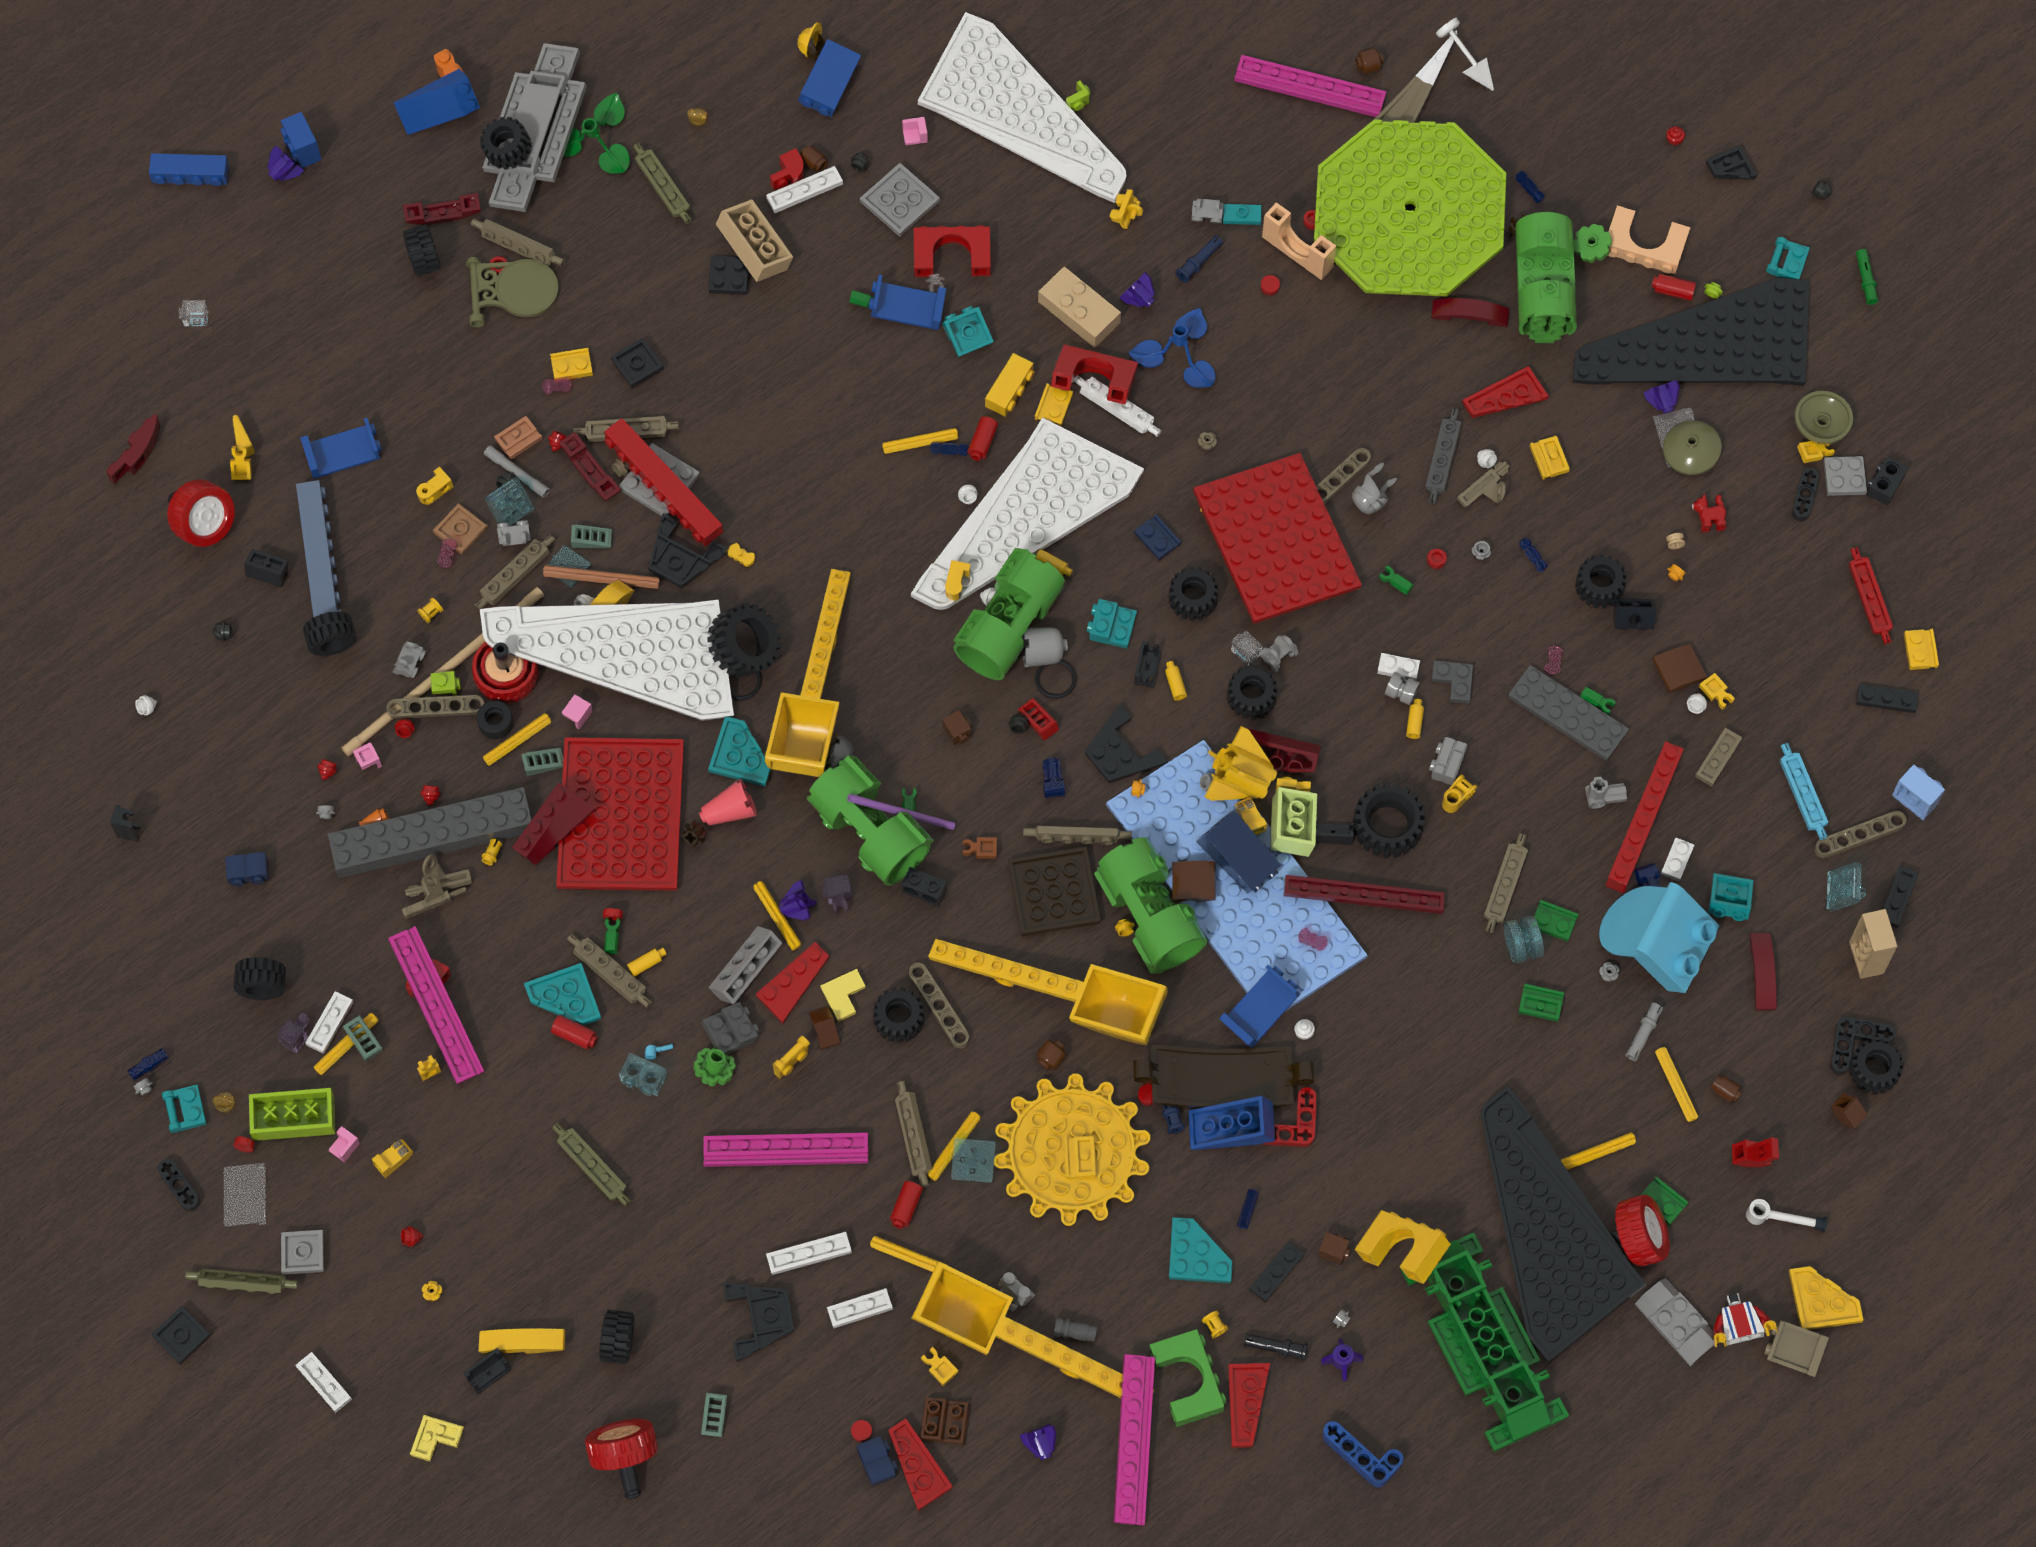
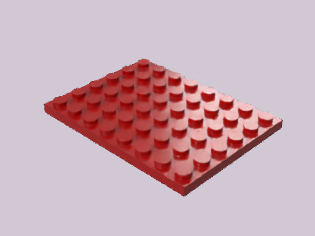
[1193,453,1362,624]
[556,737,684,891]

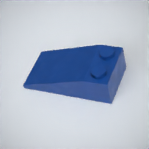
[393,69,480,135]
[1189,1096,1275,1150]

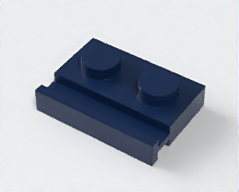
[1134,514,1181,561]

